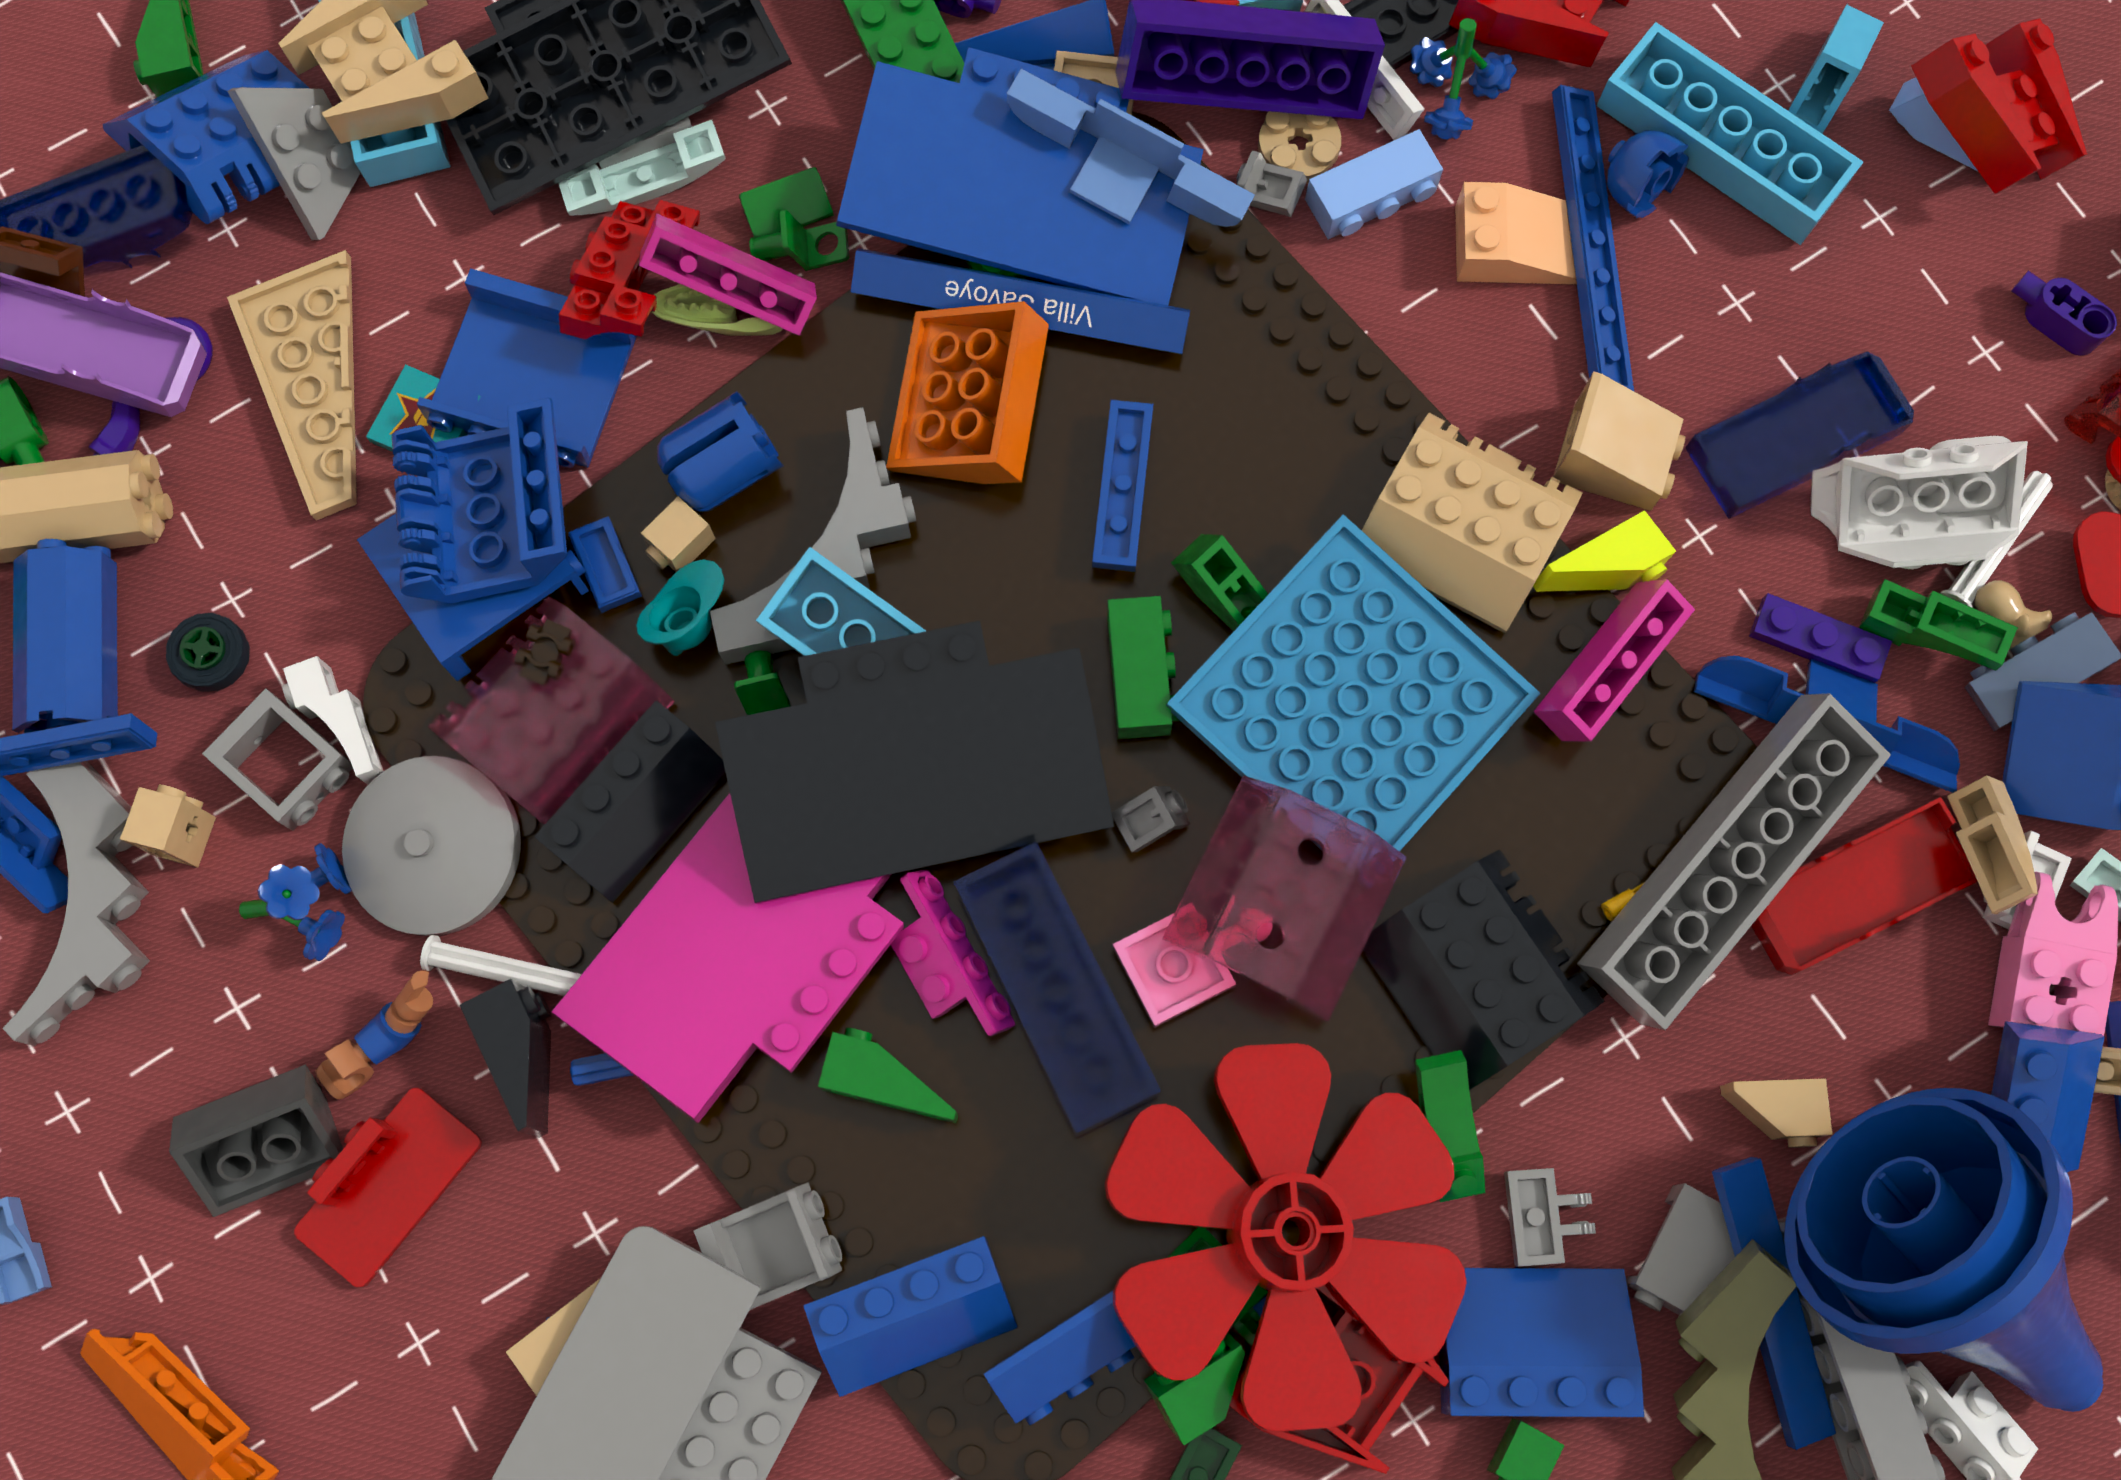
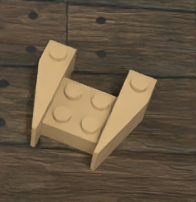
[278,0,489,144]

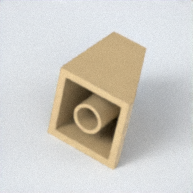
[1553,371,1686,511]

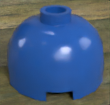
[1607,130,1689,218]

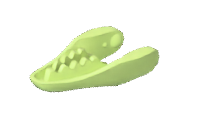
[652,284,783,336]

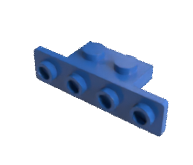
[0,776,68,913]

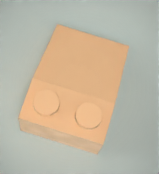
[1455,182,1577,284]

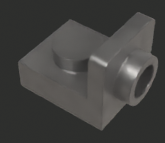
[1112,786,1190,852]

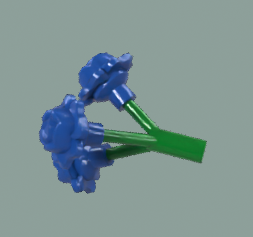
[1410,18,1517,140]

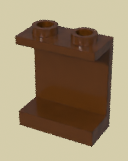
[0,226,85,297]

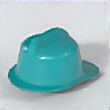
[636,559,724,656]

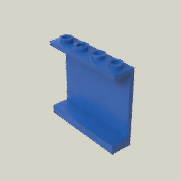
[417,268,637,468]
[357,513,589,681]

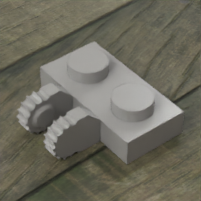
[1504,1168,1596,1267]

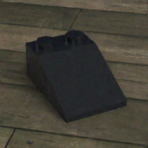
[460,979,551,1138]

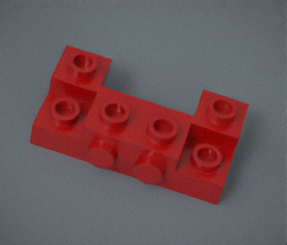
[559,200,700,339]

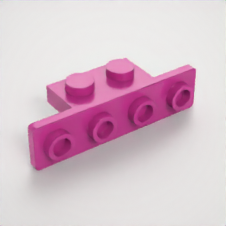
[891,869,1015,1036]

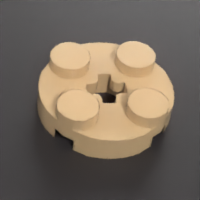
[1258,111,1341,184]

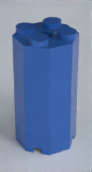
[12,539,118,733]

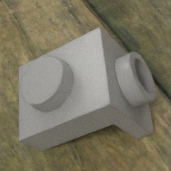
[1237,151,1307,217]

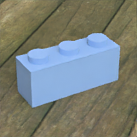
[1305,129,1443,240]

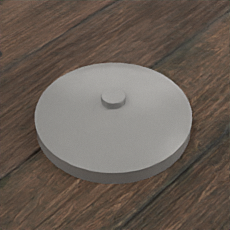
[342,756,521,936]

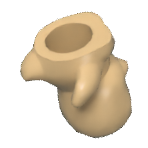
[1975,580,2052,650]

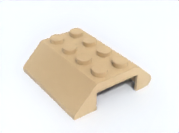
[1362,413,1583,633]

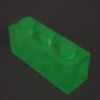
[1107,596,1179,739]

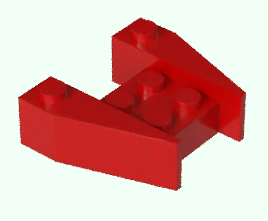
[1448,0,1629,68]
[1911,18,2087,194]
[1229,1284,1449,1474]

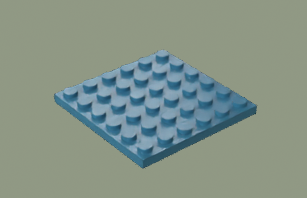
[1166,514,1541,889]

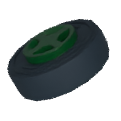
[166,613,250,692]

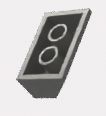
[169,1064,343,1217]

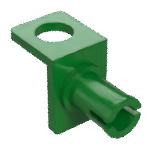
[749,210,849,271]
[734,650,792,715]

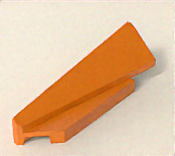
[80,1329,279,1480]

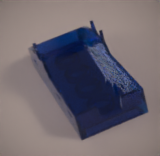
[0,145,193,268]
[1685,351,1914,519]

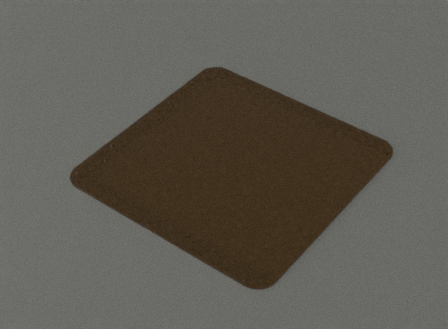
[363,111,1757,1480]

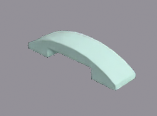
[558,120,726,216]

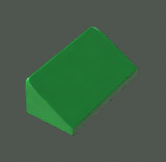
[739,167,834,237]

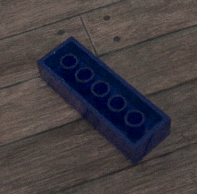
[954,842,1161,1137]

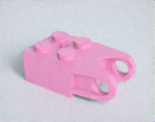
[1988,871,2118,1036]

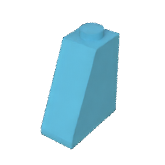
[1788,4,1884,134]

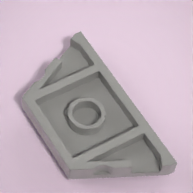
[227,87,361,240]

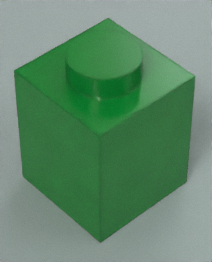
[1487,1418,1565,1480]

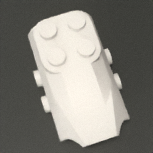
[1810,436,2028,569]

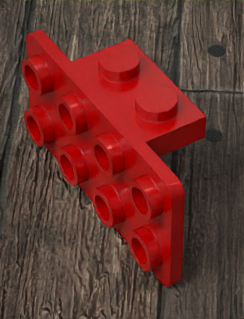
[294,1088,482,1287]

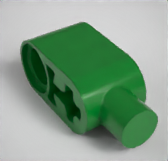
[0,376,49,465]

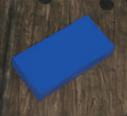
[568,516,642,613]

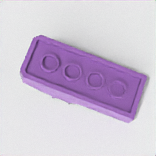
[0,272,207,417]

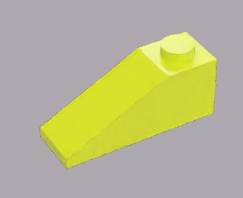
[1533,510,1676,592]

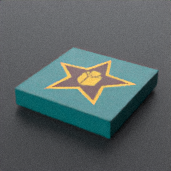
[366,364,481,451]

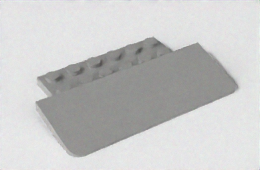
[491,1226,822,1480]

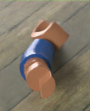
[316,970,433,1099]

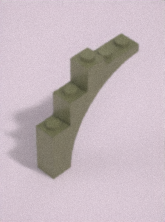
[1671,1239,1796,1480]

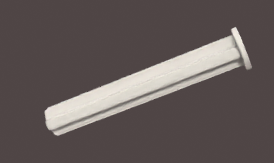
[1940,471,2053,608]
[420,935,582,996]

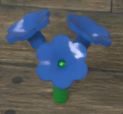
[239,843,352,961]

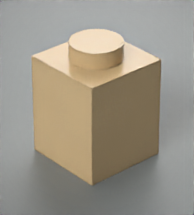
[641,497,716,572]

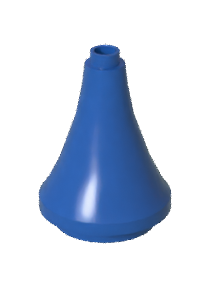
[1784,1088,2103,1412]

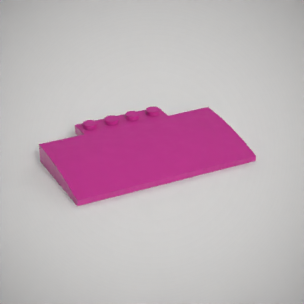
[552,793,904,1123]

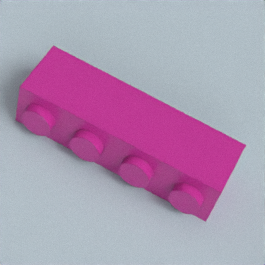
[639,214,817,336]
[1533,579,1695,741]

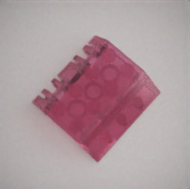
[428,596,675,825]

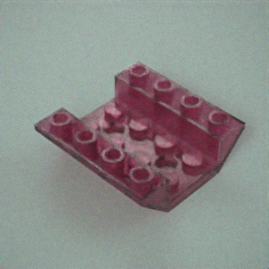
[1162,776,1407,1022]

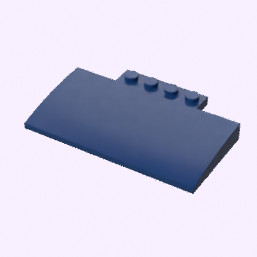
[836,47,1204,306]

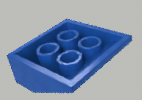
[2002,681,2121,830]

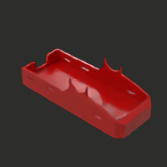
[1751,797,1978,975]

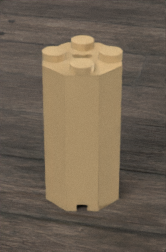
[0,450,173,563]

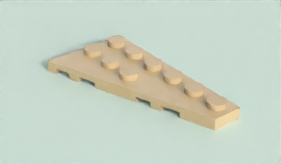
[227,250,357,521]

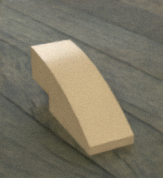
[1947,775,2038,914]

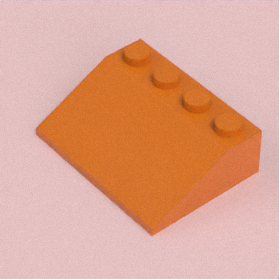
[886,301,1049,484]

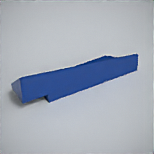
[955,0,1114,70]

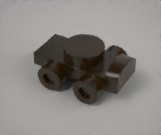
[514,619,576,688]

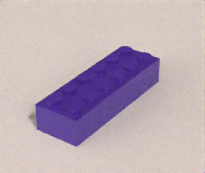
[1115,0,1385,119]

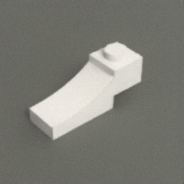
[282,656,383,785]

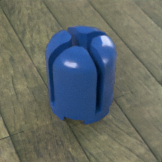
[657,391,784,512]

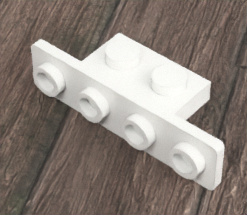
[1905,1360,2038,1480]

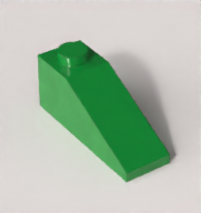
[133,0,204,97]
[1171,534,1268,632]
[818,1027,958,1124]

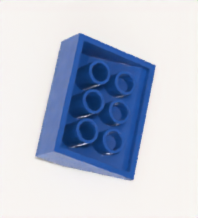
[1439,1268,1644,1417]

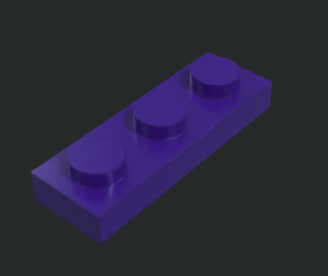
[1749,593,1892,683]

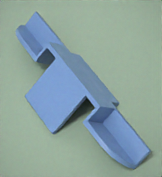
[1007,69,1255,227]

